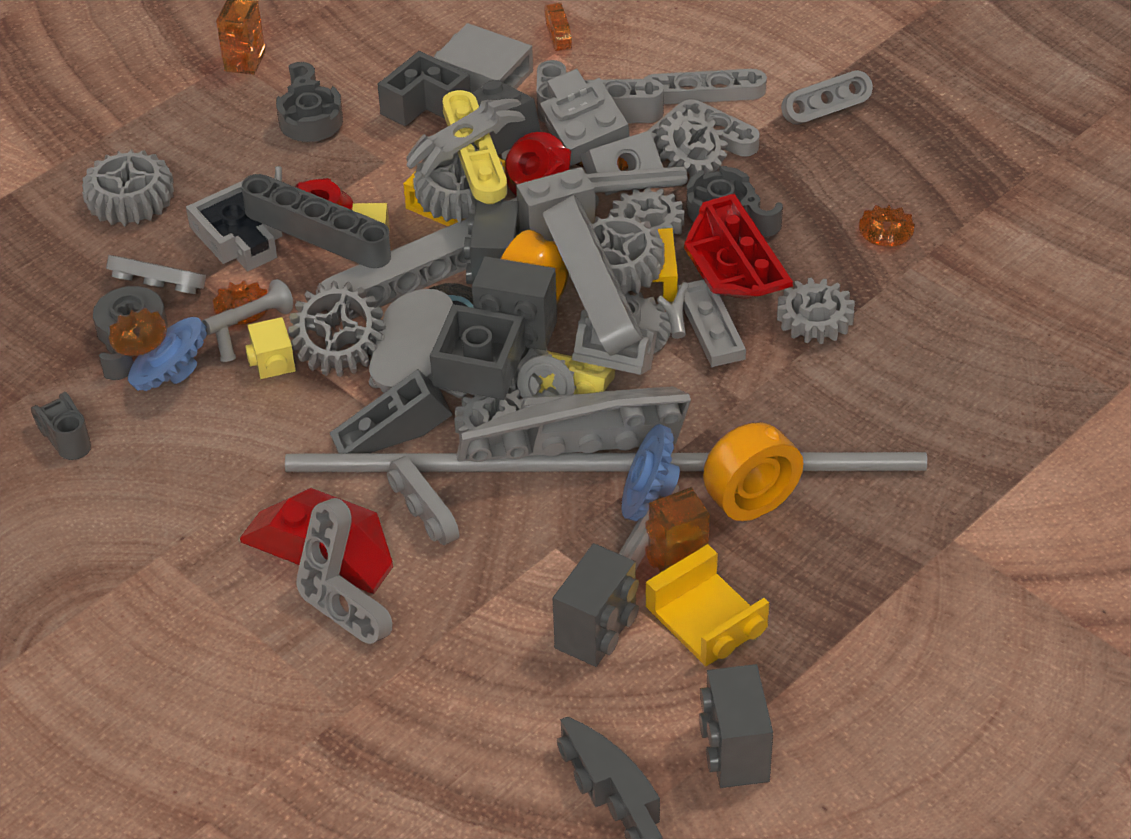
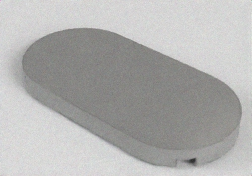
[369,289,453,393]

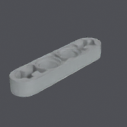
[644,69,767,104]

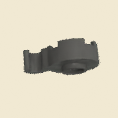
[276,62,343,142]
[686,166,783,236]
[93,286,168,380]

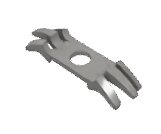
[406,99,525,178]

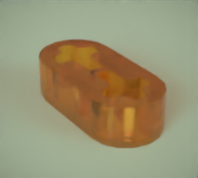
[544,2,572,51]

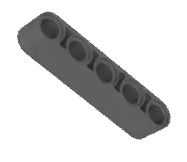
[242,174,391,268]

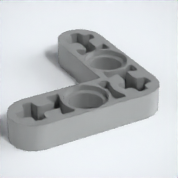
[648,99,760,163]
[296,498,393,644]

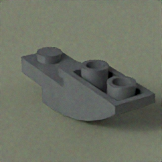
[557,717,663,839]

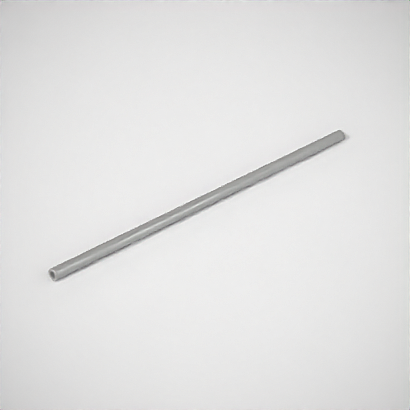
[285,452,927,472]

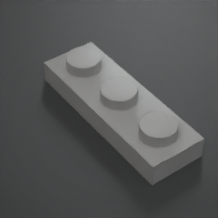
[678,279,746,367]

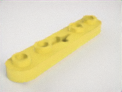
[443,90,507,204]

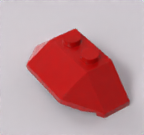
[684,194,793,299]
[240,488,393,594]

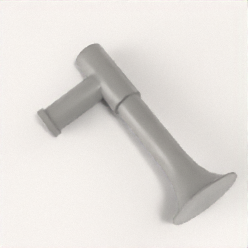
[202,279,294,362]

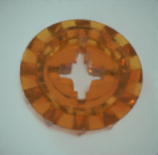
[859,204,915,247]
[213,280,268,325]
[108,307,167,356]

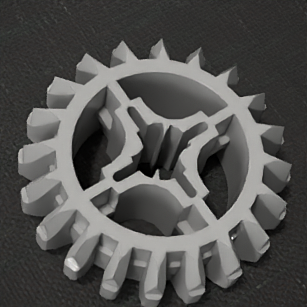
[413,143,505,224]
[82,149,174,227]
[591,213,665,295]
[288,280,386,377]

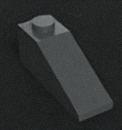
[330,369,453,453]

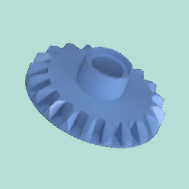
[128,317,207,391]
[622,424,680,521]

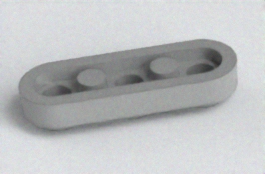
[781,70,873,124]
[106,255,207,294]
[387,456,460,545]

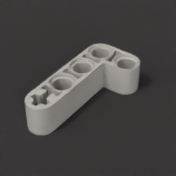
[536,60,664,123]

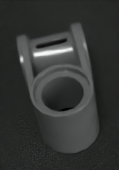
[31,392,91,460]

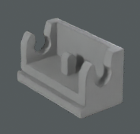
[572,316,657,375]

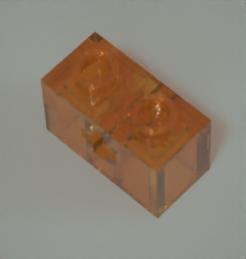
[216,0,266,75]
[645,487,710,572]

